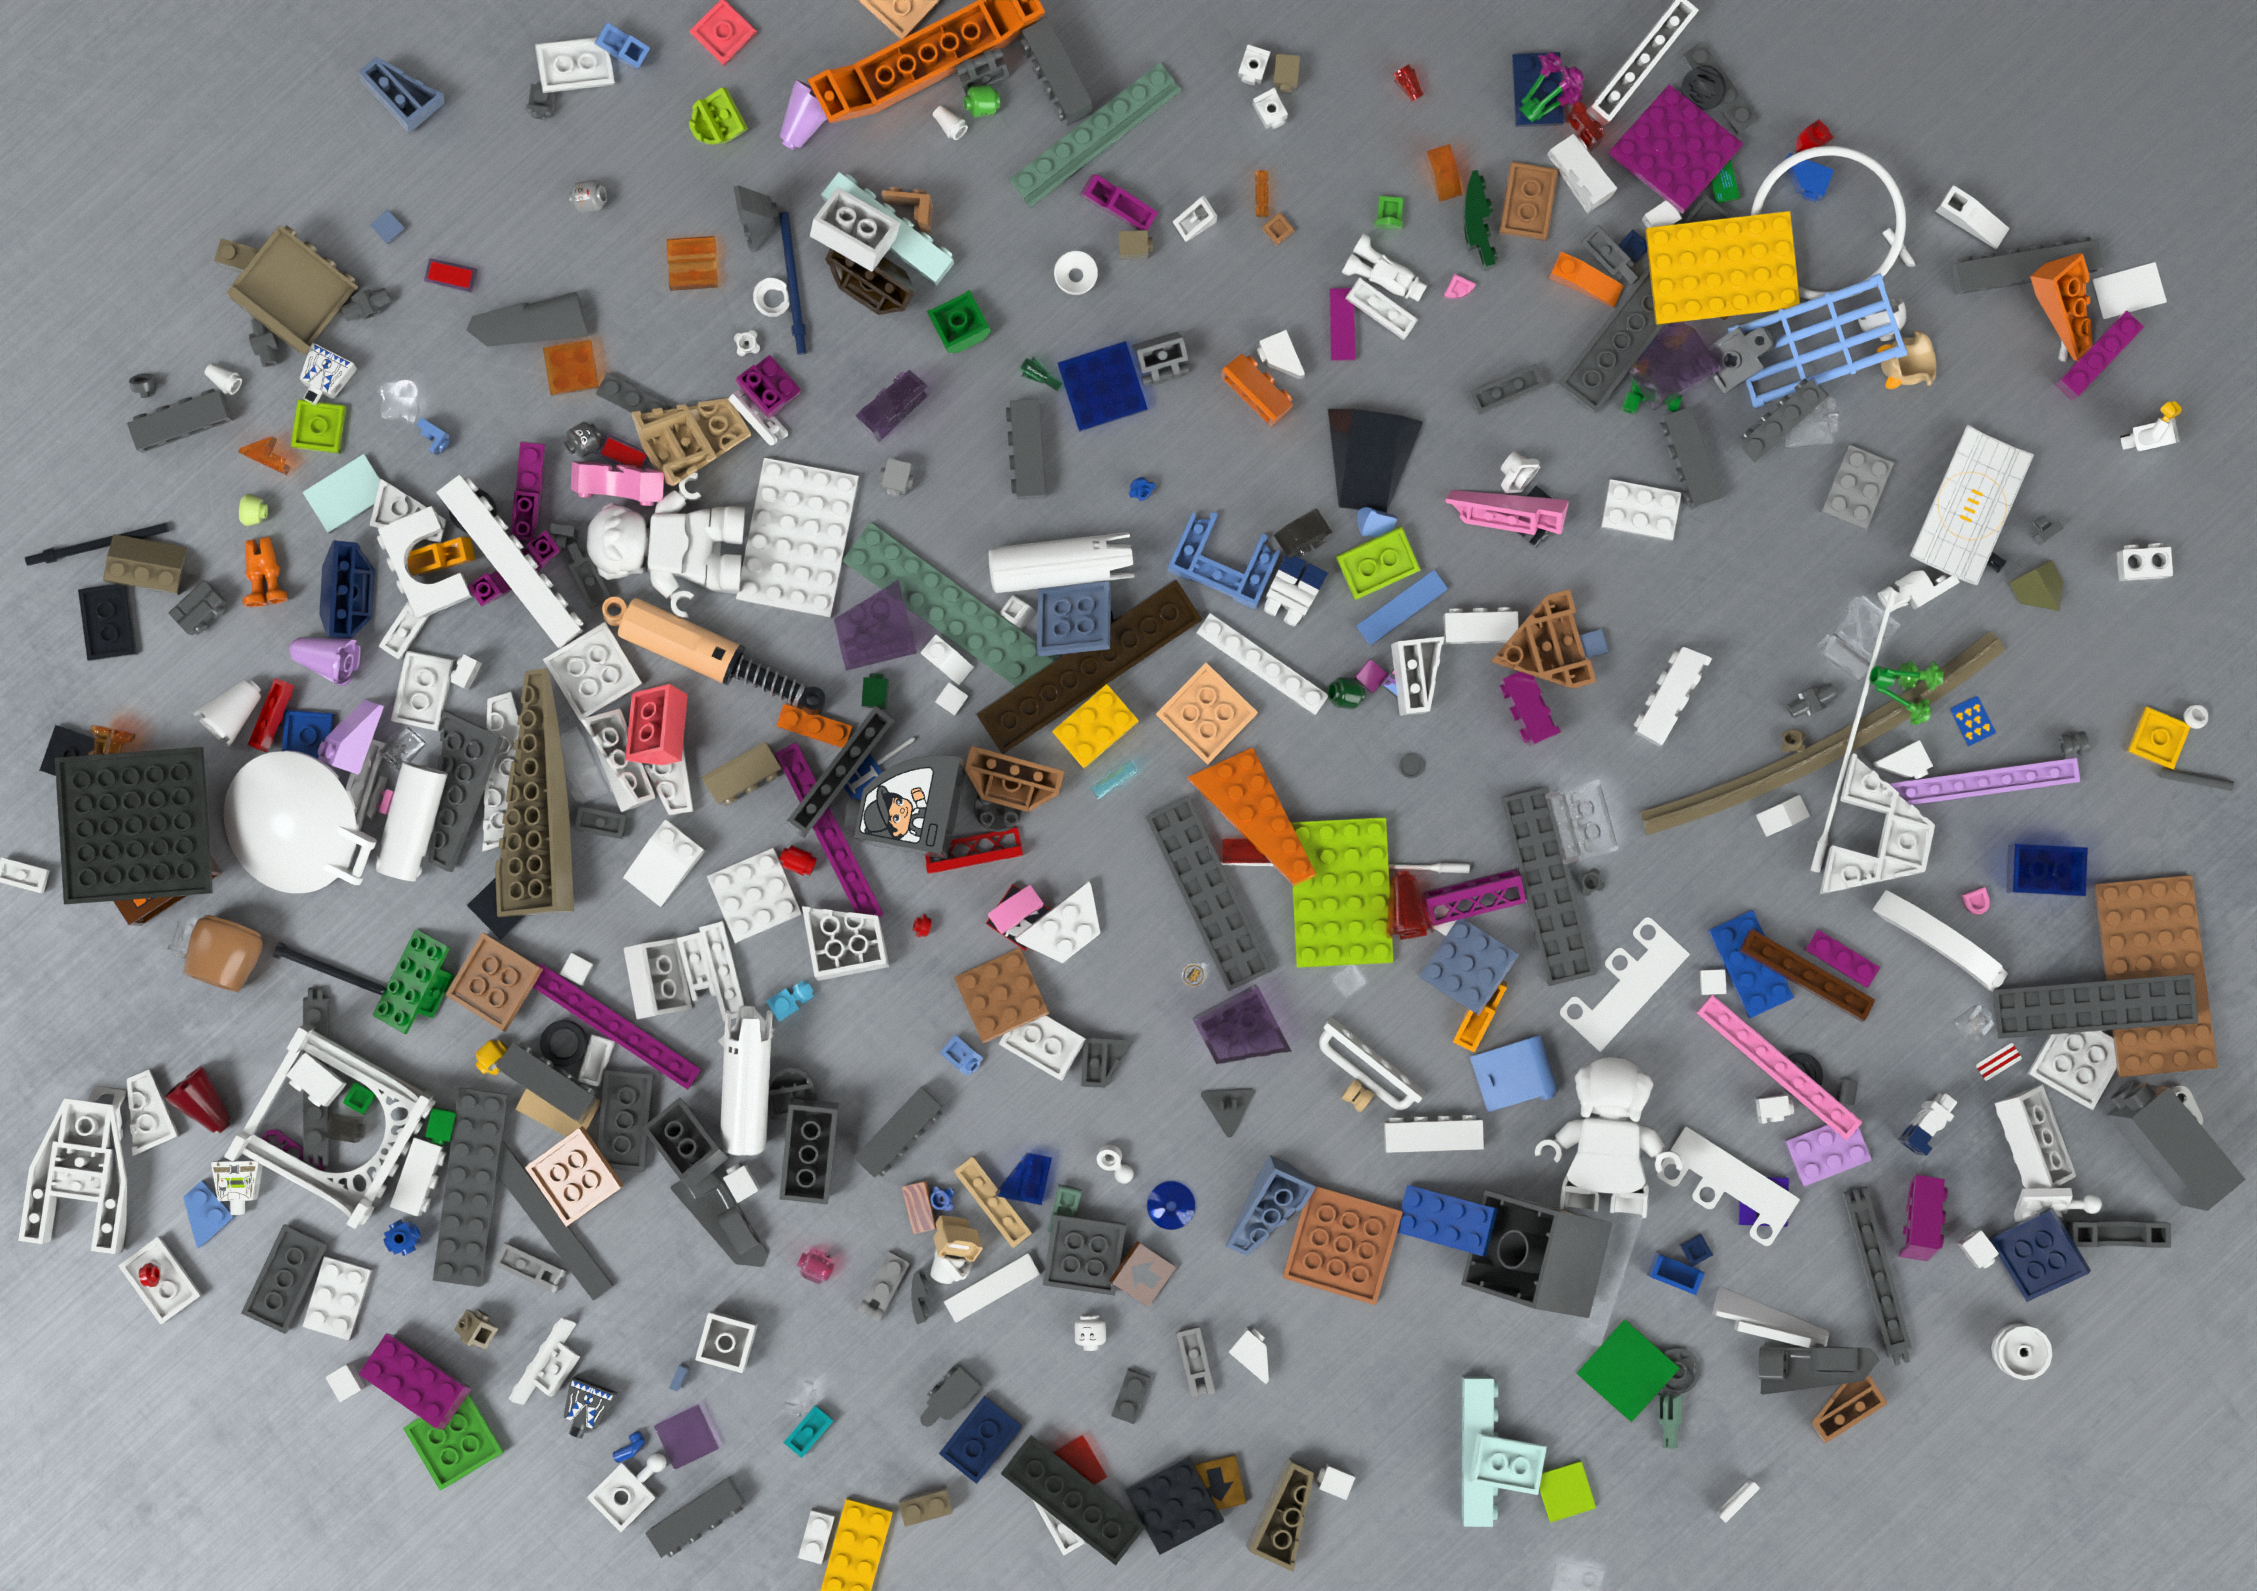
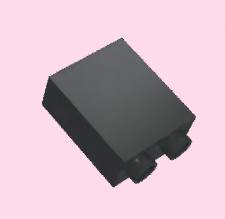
[2107,1081,2246,1211]

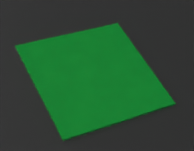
[1576,1319,1680,1423]

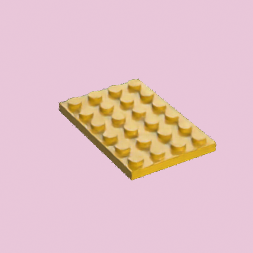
[1645,211,1800,325]

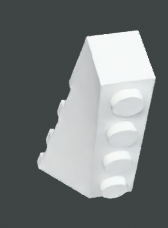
[1633,647,1712,746]
[581,708,656,812]

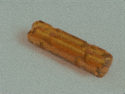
[1255,170,1269,218]

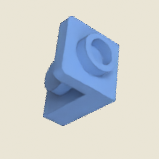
[416,417,450,455]
[940,1034,983,1076]

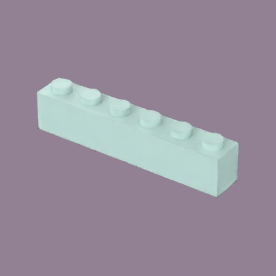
[821,172,954,286]
[1462,1376,1498,1527]

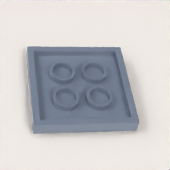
[1037,581,1111,656]
[1419,919,1519,1016]

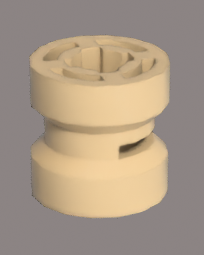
[1341,1079,1375,1113]

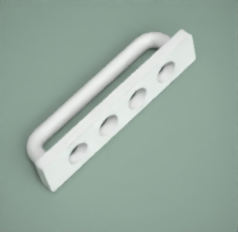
[1319,1017,1426,1110]

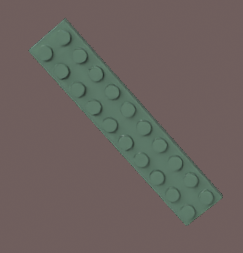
[842,522,1058,687]

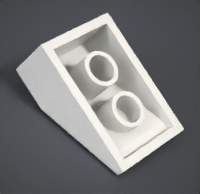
[623,820,706,907]

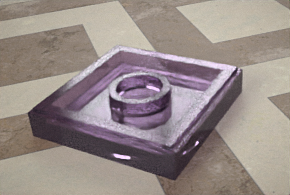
[654,1404,719,1470]

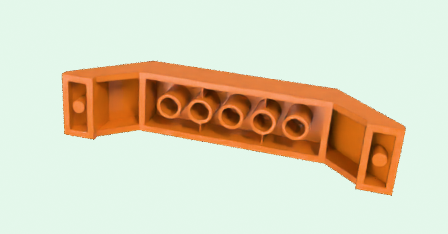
[807,0,1045,123]

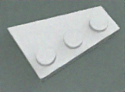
[643,742,694,815]

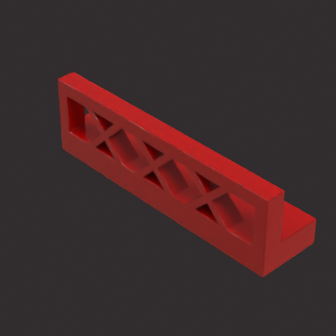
[925,827,1023,874]

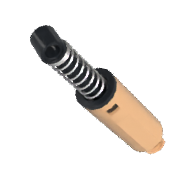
[602,597,825,716]

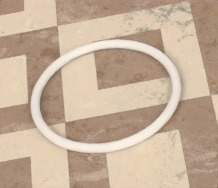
[1751,146,1906,300]

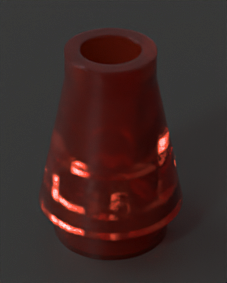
[1393,64,1424,102]

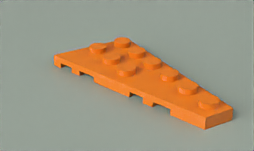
[1187,747,1316,886]

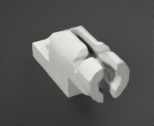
[1877,570,1960,612]

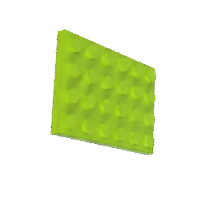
[1290,818,1394,968]

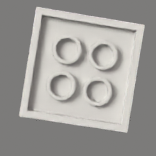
[543,622,643,721]
[707,848,803,943]
[2027,1031,2117,1110]

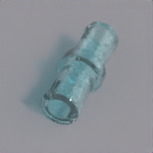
[1090,760,1138,800]

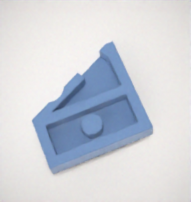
[183,1180,235,1248]

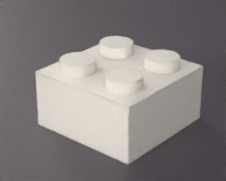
[450,654,482,690]

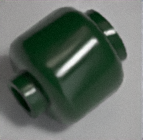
[1327,677,1365,709]

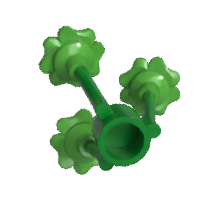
[1869,661,1944,725]

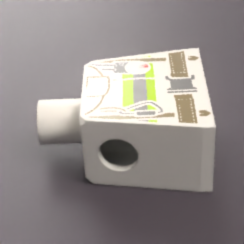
[211,1160,263,1215]

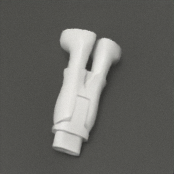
[1341,233,1427,302]

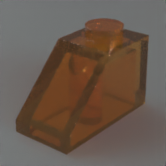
[1425,144,1462,202]

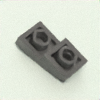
[911,1270,930,1324]

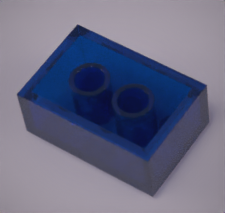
[2006,844,2088,897]

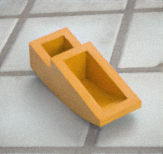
[408,537,476,577]
[1453,980,1508,1053]

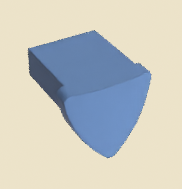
[1357,507,1397,537]

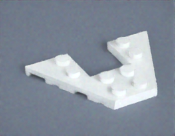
[1820,753,1935,894]

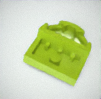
[689,87,748,145]

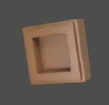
[1261,212,1295,247]

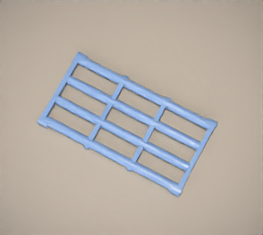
[1728,273,1908,409]

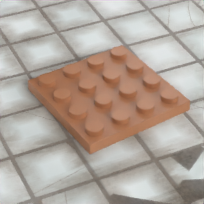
[1282,1186,1403,1305]

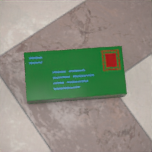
[1710,160,1740,204]

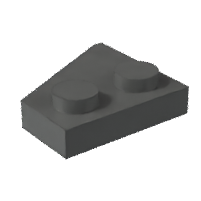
[1081,1038,1130,1088]

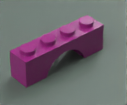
[2054,311,2144,401]

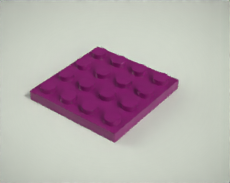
[1608,84,1744,214]

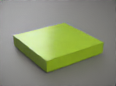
[290,399,347,454]
[1539,1460,1596,1523]

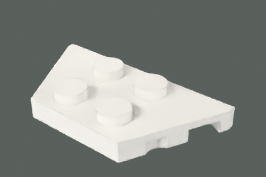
[1014,881,1100,963]

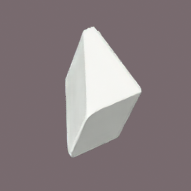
[999,595,1036,631]

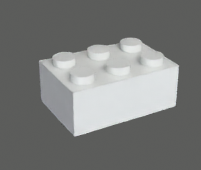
[810,187,900,271]

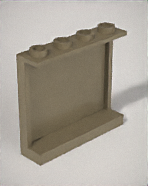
[225,225,358,355]

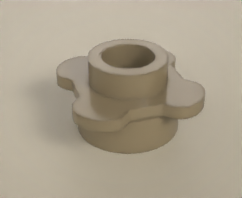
[1781,729,1806,753]

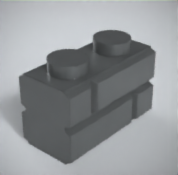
[169,580,228,636]

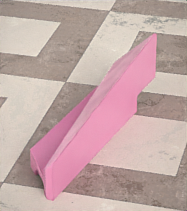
[1446,490,1569,535]

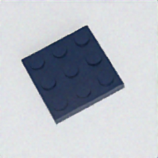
[1989,1207,2091,1302]

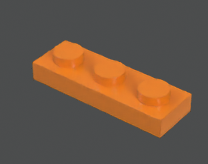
[776,704,853,748]

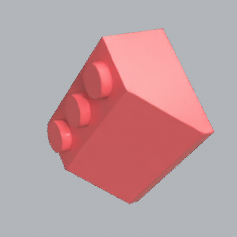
[625,684,688,765]

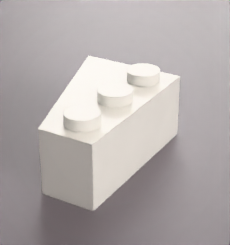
[1391,636,1445,716]

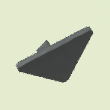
[1201,1089,1254,1138]

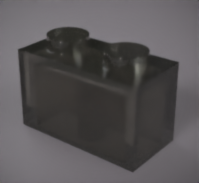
[1273,508,1332,559]

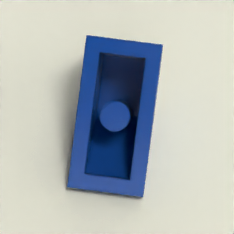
[1785,153,1834,202]

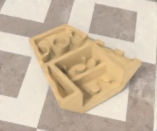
[632,398,751,486]

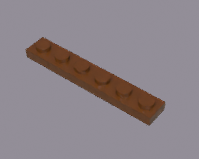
[1739,929,1875,1022]

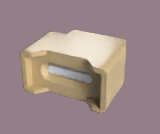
[933,1215,983,1262]

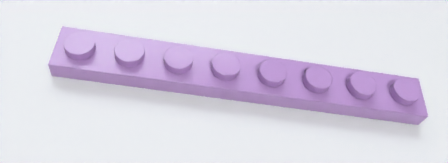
[1890,758,2080,805]

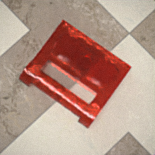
[1567,102,1604,152]

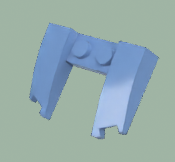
[1167,512,1280,610]

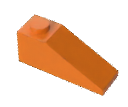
[1548,251,1624,308]

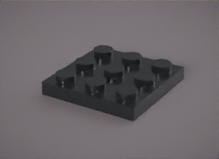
[1125,1455,1224,1555]

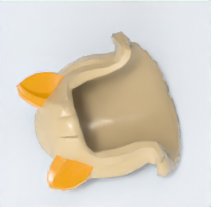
[1876,330,1937,389]

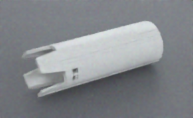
[988,532,1135,593]
[720,1006,772,1156]

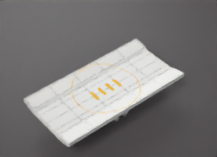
[1910,425,2034,586]

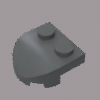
[768,1068,818,1120]

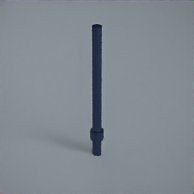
[779,212,807,355]

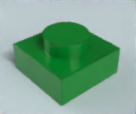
[342,1082,376,1115]

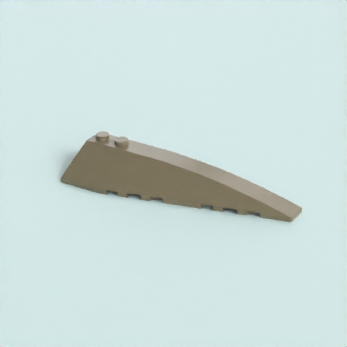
[495,668,574,917]

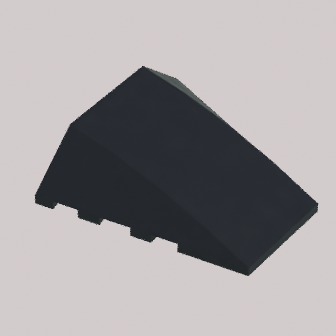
[1328,409,1423,513]

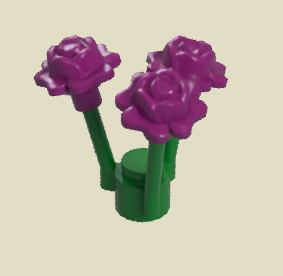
[1519,52,1585,122]

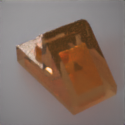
[238,436,291,476]

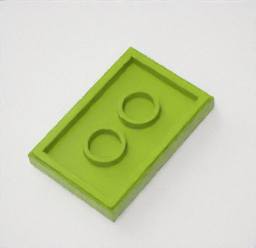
[1335,526,1420,600]

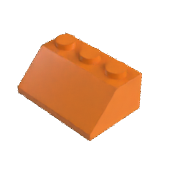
[1221,353,1293,428]

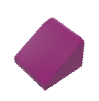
[1355,659,1388,693]

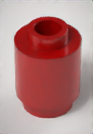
[779,845,817,876]

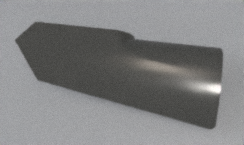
[466,291,588,347]
[670,1171,767,1267]
[1759,1347,1880,1395]

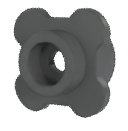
[1577,868,1605,896]

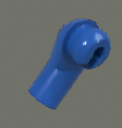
[613,1431,645,1463]

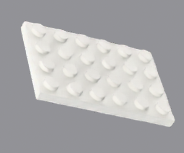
[736,458,859,618]

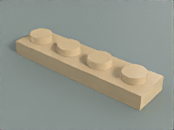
[953,1156,1032,1248]

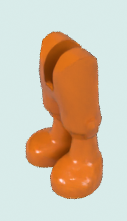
[243,536,288,607]

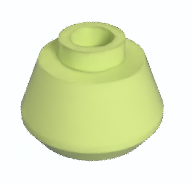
[239,493,268,526]

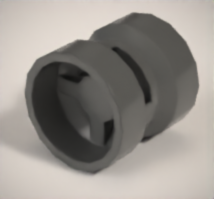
[2059,731,2090,759]

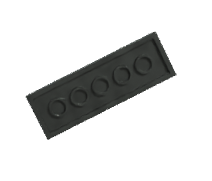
[1000,1435,1146,1566]

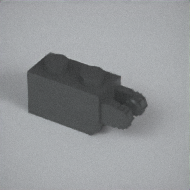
[920,1365,982,1427]

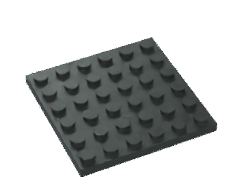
[55,747,213,905]

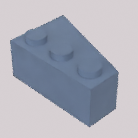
[358,57,445,133]

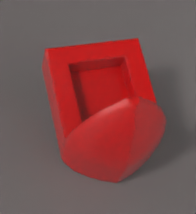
[1795,119,1834,153]

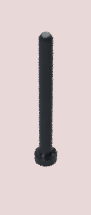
[273,942,386,995]

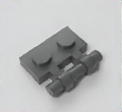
[955,48,1010,95]

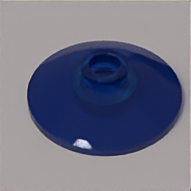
[1147,1181,1195,1230]

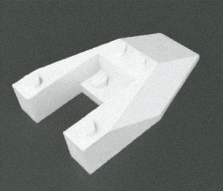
[18,1098,127,1254]

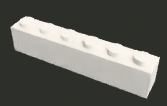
[1586,0,1699,126]

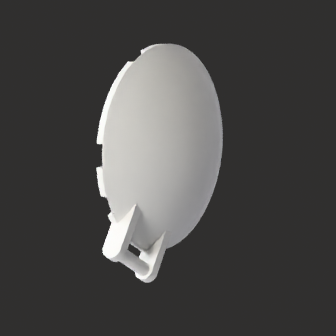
[224,750,377,893]

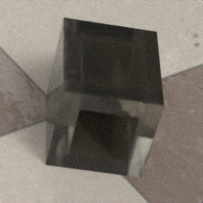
[326,1113,366,1143]

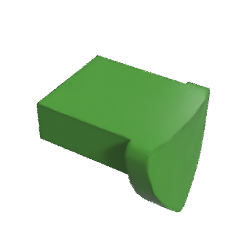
[1374,196,1403,230]

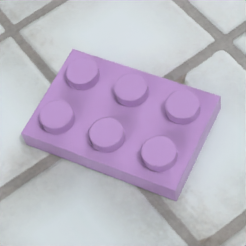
[1785,1124,1871,1186]

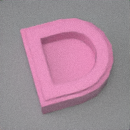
[1961,887,1990,915]

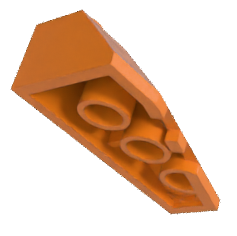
[2030,253,2092,361]

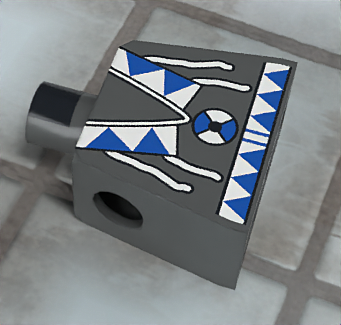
[564,1376,618,1439]

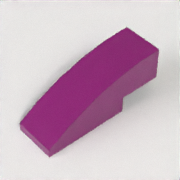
[1080,174,1158,231]

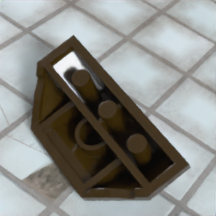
[825,248,916,315]

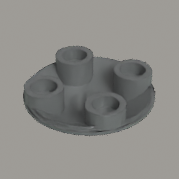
[974,795,1022,832]

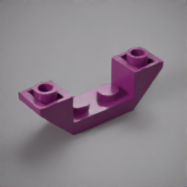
[468,531,561,607]

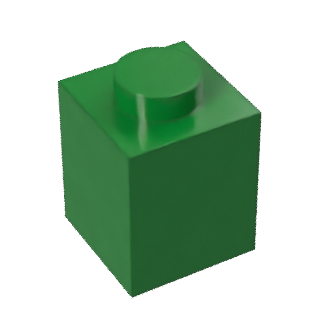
[425,1107,456,1145]

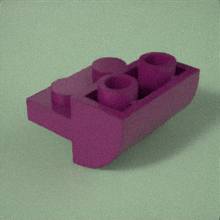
[735,355,801,418]

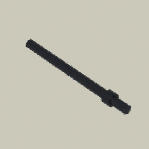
[25,523,169,566]

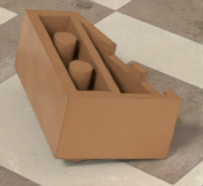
[1810,1375,1888,1444]

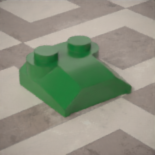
[927,289,991,353]

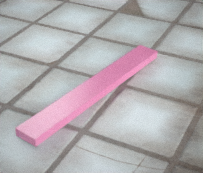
[1696,995,1862,1141]

